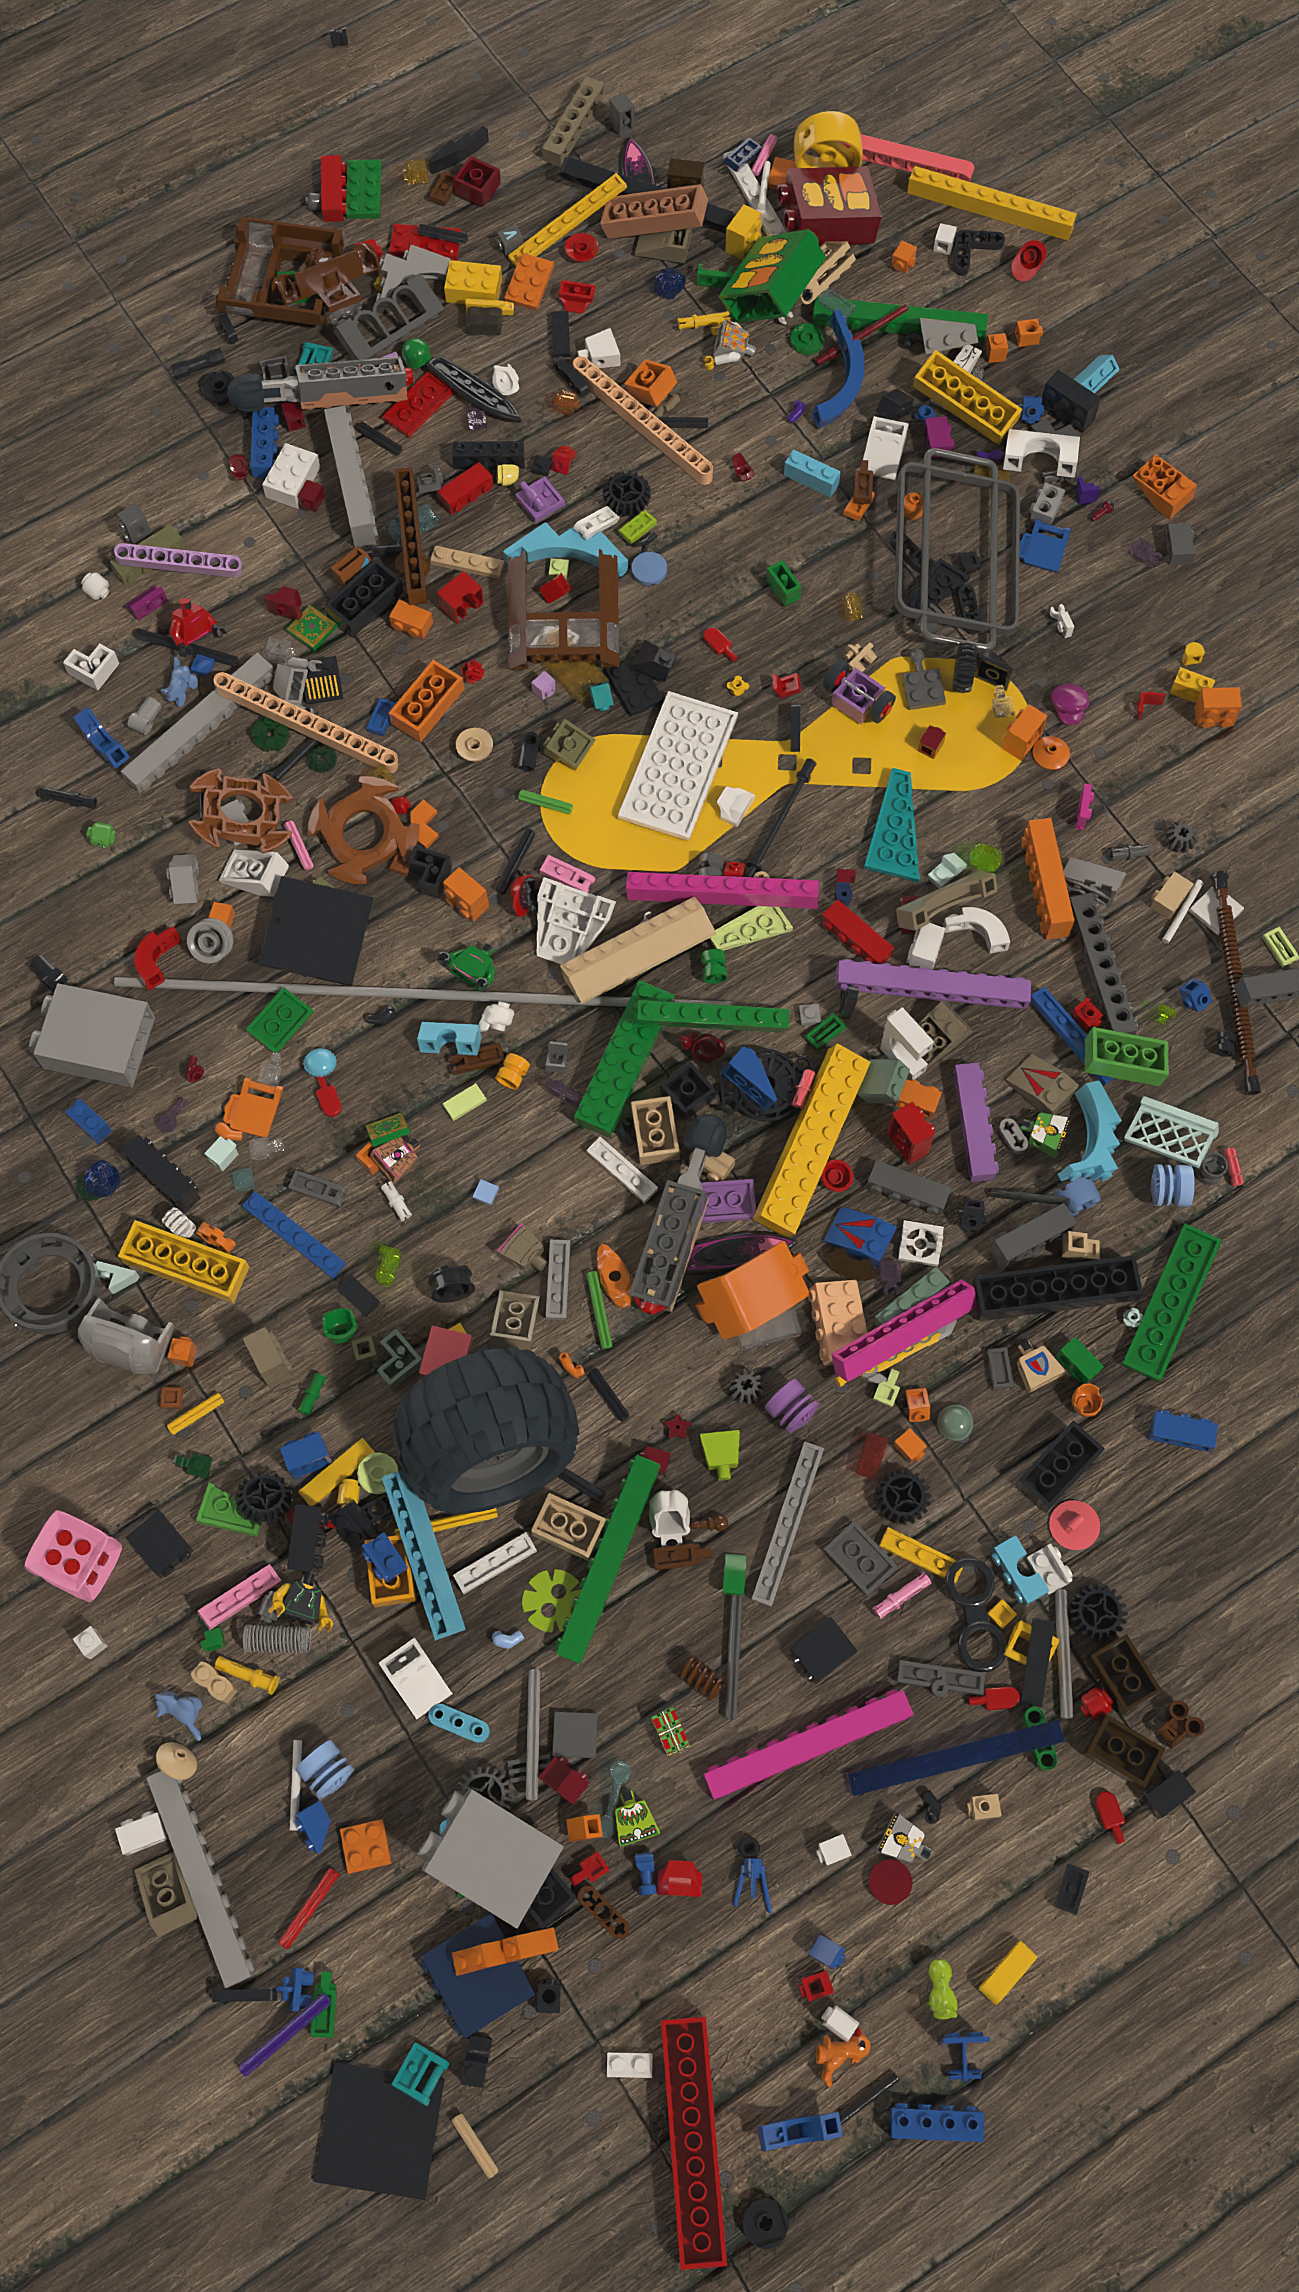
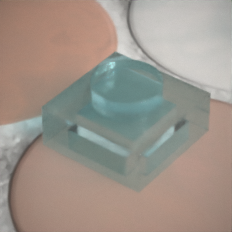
[232,1168,256,1193]

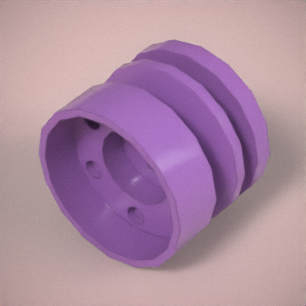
[765,1379,820,1434]

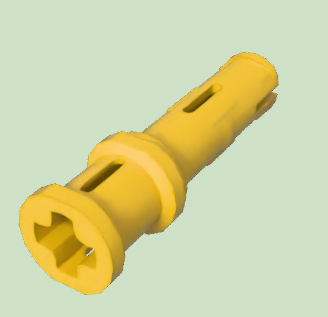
[214,1656,280,1695]

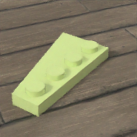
[709,906,793,951]

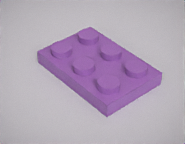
[701,1179,756,1223]

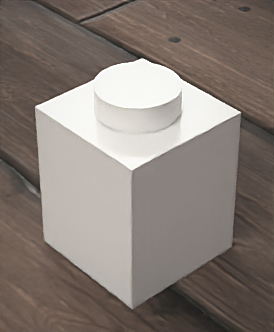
[933,223,957,255]
[73,1626,108,1659]
[816,1834,852,1866]

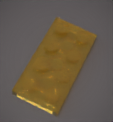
[537,631,609,704]

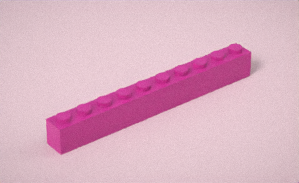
[626,872,819,909]
[704,1689,914,1801]

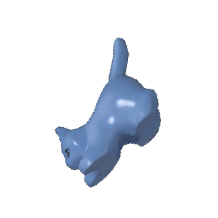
[160,657,198,707]
[155,1691,202,1741]

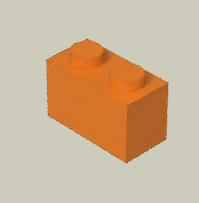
[389,599,433,639]
[895,1079,942,1119]

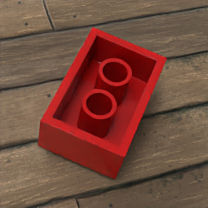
[887,1101,935,1165]

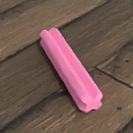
[751,134,777,176]
[284,820,313,871]

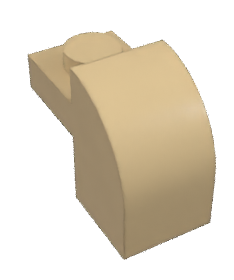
[1062,1231,1100,1262]

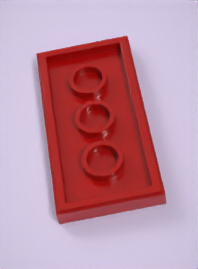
[382,371,454,439]

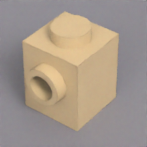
[967,1794,1002,1821]

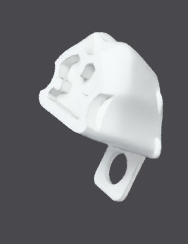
[649,1490,690,1547]

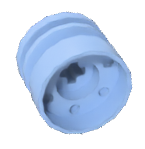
[1151,1164,1195,1207]
[296,1740,355,1800]

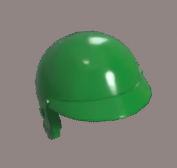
[401,338,432,370]
[322,1308,357,1344]

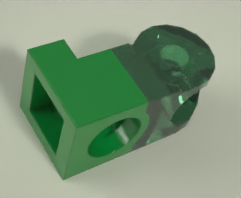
[198,1615,226,1653]

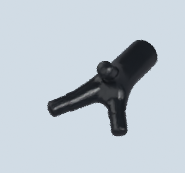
[633,532,657,552]

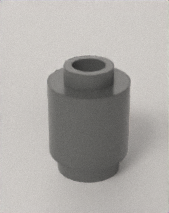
[256,1590,278,1624]

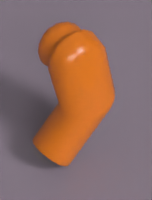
[559,1352,585,1379]

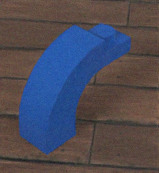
[72,707,130,769]
[757,2112,843,2151]

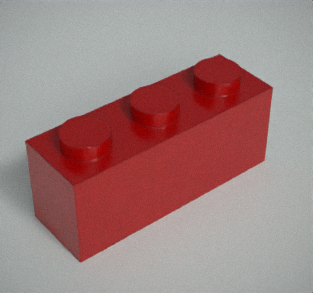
[437,462,494,515]

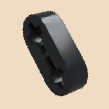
[218,313,239,344]

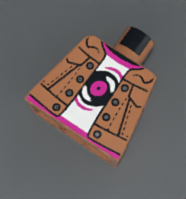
[370,1137,420,1185]

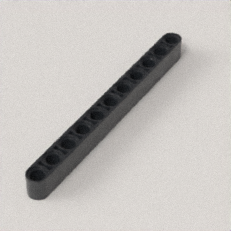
[559,157,736,234]

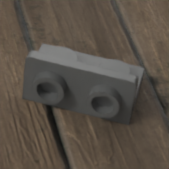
[417,463,443,493]

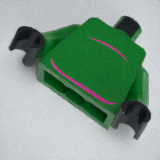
[437,943,495,992]

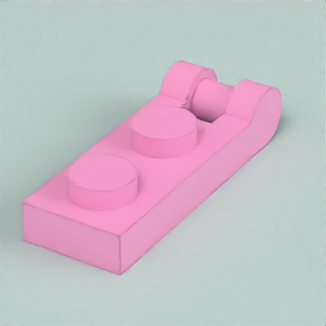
[540,855,595,893]

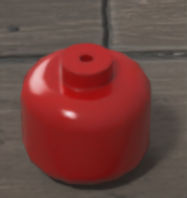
[391,796,411,814]

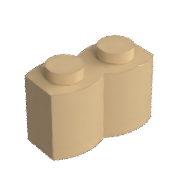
[191,1662,238,1704]

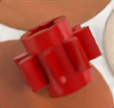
[461,659,484,684]

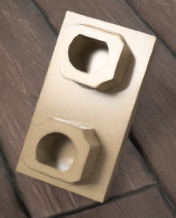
[845,642,877,672]

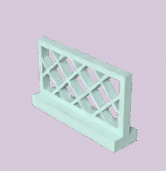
[1124,1096,1219,1168]

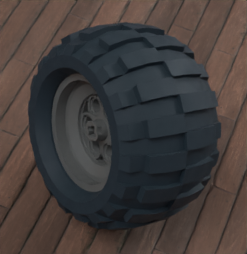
[393,1347,579,1514]

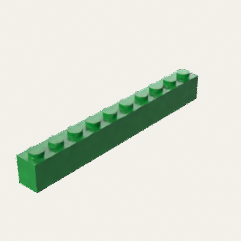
[813,297,988,342]
[554,1455,661,1665]

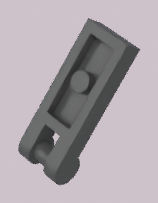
[288,1170,348,1208]

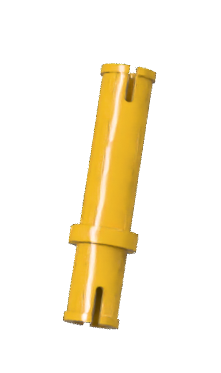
[677,311,730,330]

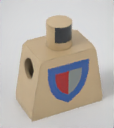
[1016,1341,1065,1394]

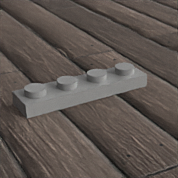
[546,1240,570,1320]

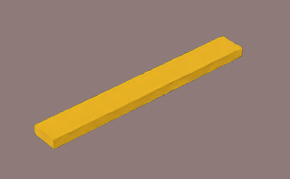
[508,173,627,267]

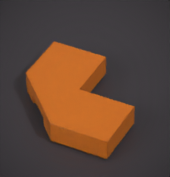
[410,800,439,849]

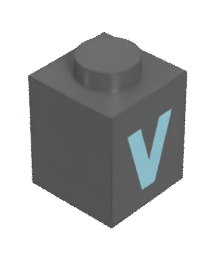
[496,225,523,256]

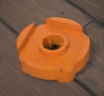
[196,1222,236,1254]

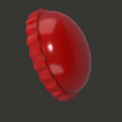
[820,1159,854,1192]

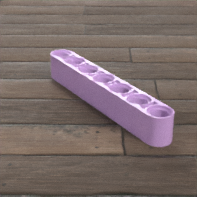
[114,543,242,577]

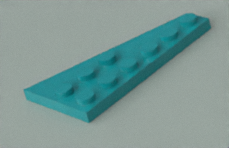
[864,768,920,883]

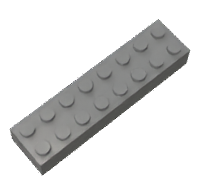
[324,406,378,547]

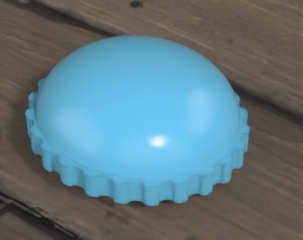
[303,1048,337,1077]

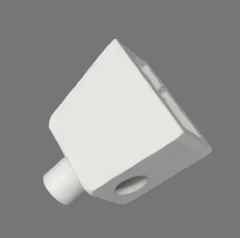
[577,328,620,368]

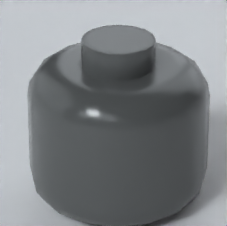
[305,192,322,211]

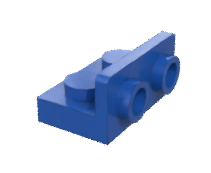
[361,1533,408,1583]

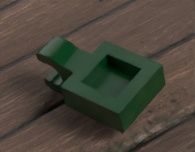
[173,1453,213,1479]

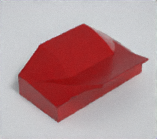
[559,280,596,314]
[657,1860,702,1897]

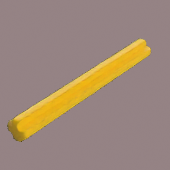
[395,1508,498,1536]

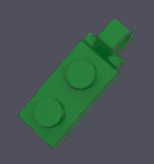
[311,1971,337,2038]

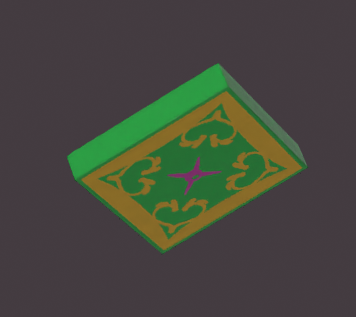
[286,605,338,652]
[365,1112,411,1147]

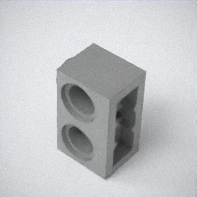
[1029,483,1065,525]

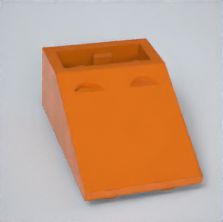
[1132,454,1197,520]

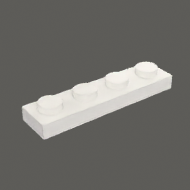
[587,1137,658,1204]
[453,1532,537,1594]

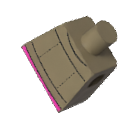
[497,1223,548,1272]

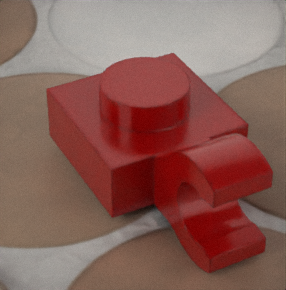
[570,1851,610,1887]

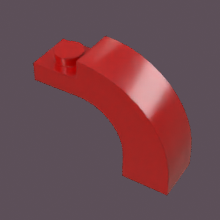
[134,926,181,991]

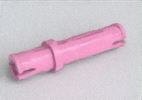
[872,1572,932,1619]

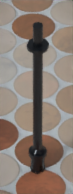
[744,758,817,878]

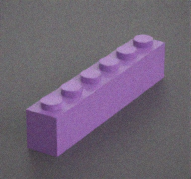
[953,1063,999,1182]

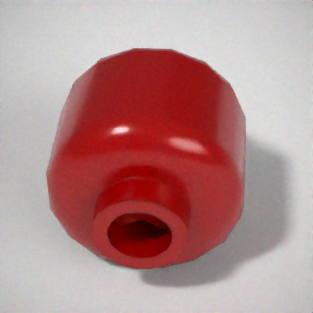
[1080,1687,1114,1720]

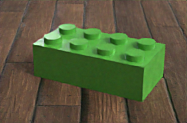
[1085,1027,1169,1087]

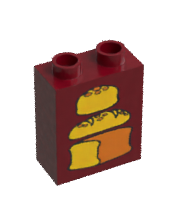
[777,166,882,245]

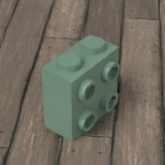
[857,1059,910,1103]

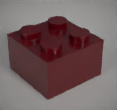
[453,156,501,207]

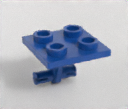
[939,2032,990,2082]

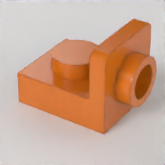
[906,1388,930,1422]

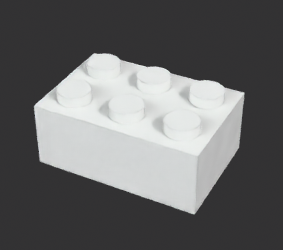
[262,443,320,509]

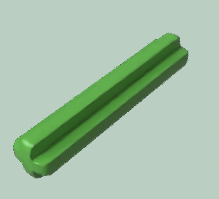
[518,790,573,814]

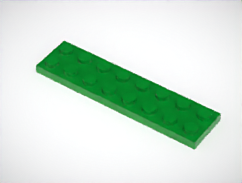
[1122,1223,1222,1383]

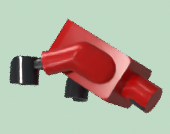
[169,598,227,657]

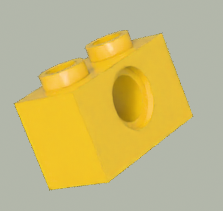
[1170,667,1215,703]

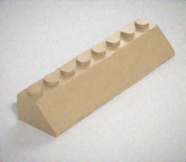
[560,897,716,1004]

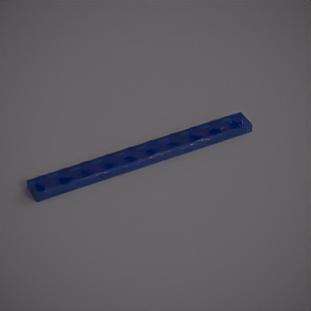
[848,1720,1065,1796]

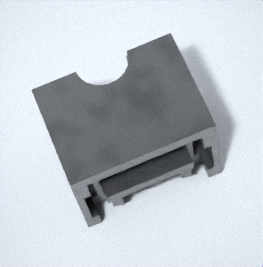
[260,356,290,406]

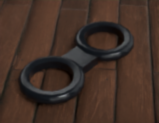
[945,1557,1007,1673]

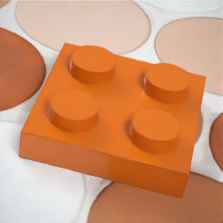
[340,1819,392,1874]

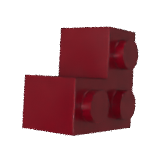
[539,1756,590,1806]

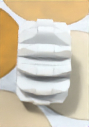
[162,1207,196,1239]

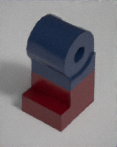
[835,868,856,907]

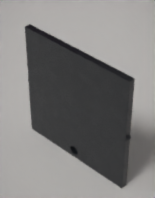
[258,876,374,986]
[314,2062,445,2200]

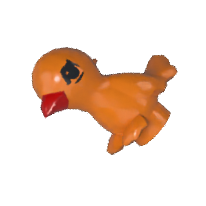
[816,2027,871,2088]

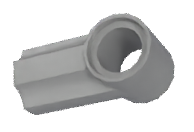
[128,697,162,735]

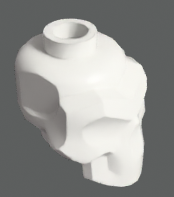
[479,1001,514,1032]

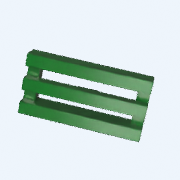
[804,1013,846,1052]

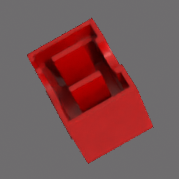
[437,571,484,624]

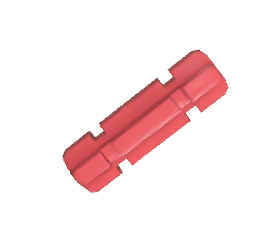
[1223,1148,1243,1186]

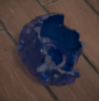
[654,267,686,299]
[84,1160,120,1198]

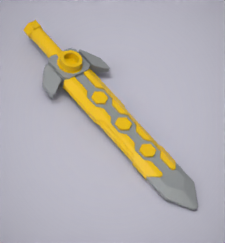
[835,1320,957,1387]

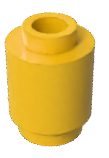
[337,1479,360,1509]

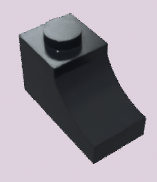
[460,2035,493,2088]

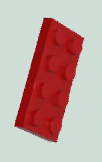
[389,224,462,261]

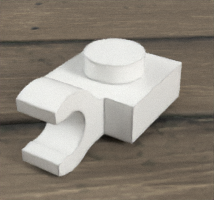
[1050,604,1074,638]

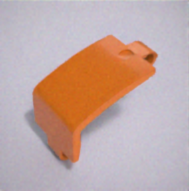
[695,1241,810,1340]

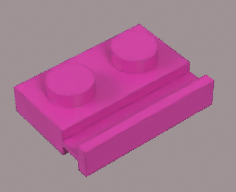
[1075,784,1094,831]

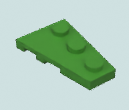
[196,1482,261,1537]

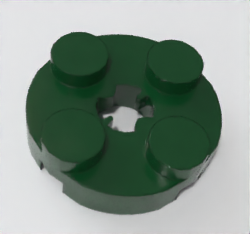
[251,716,289,752]

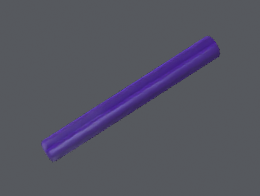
[239,1993,331,2077]

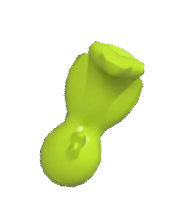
[927,1958,958,2019]

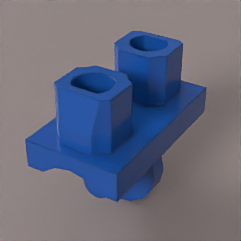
[276,1968,314,2011]

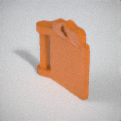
[223,1077,284,1138]

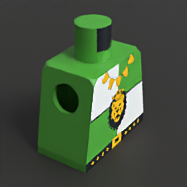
[1020,1113,1071,1158]

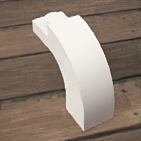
[943,907,1010,954]

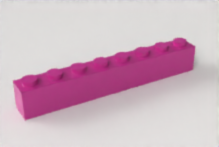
[831,1279,977,1382]

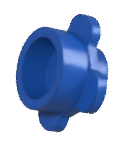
[914,405,936,424]

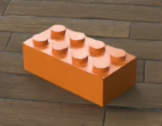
[389,660,464,742]

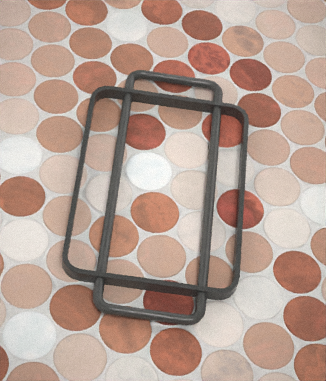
[894,448,1020,651]

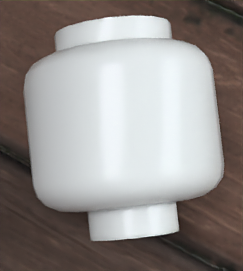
[81,573,109,600]

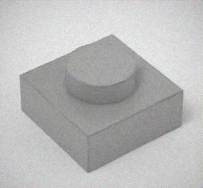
[799,1004,821,1026]

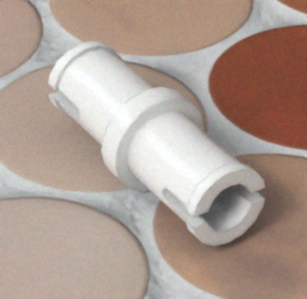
[381,1181,412,1221]

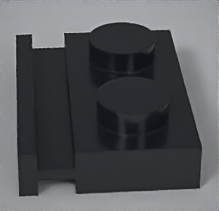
[329,1499,379,1552]

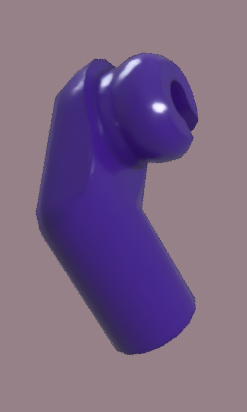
[976,449,1003,463]

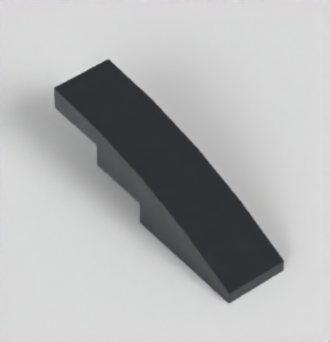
[428,126,489,174]

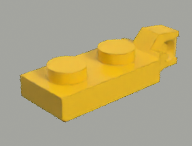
[465,298,514,319]

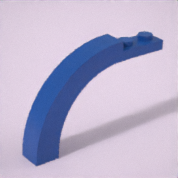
[812,309,865,429]

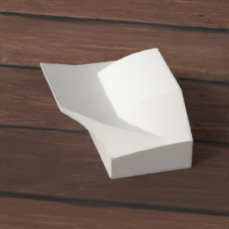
[717,786,755,827]

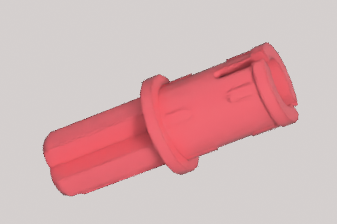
[791,1069,815,1109]

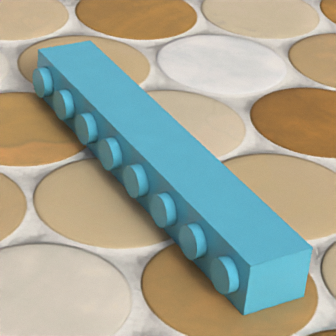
[382,1470,466,1640]

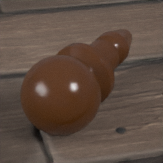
[689,1514,728,1531]

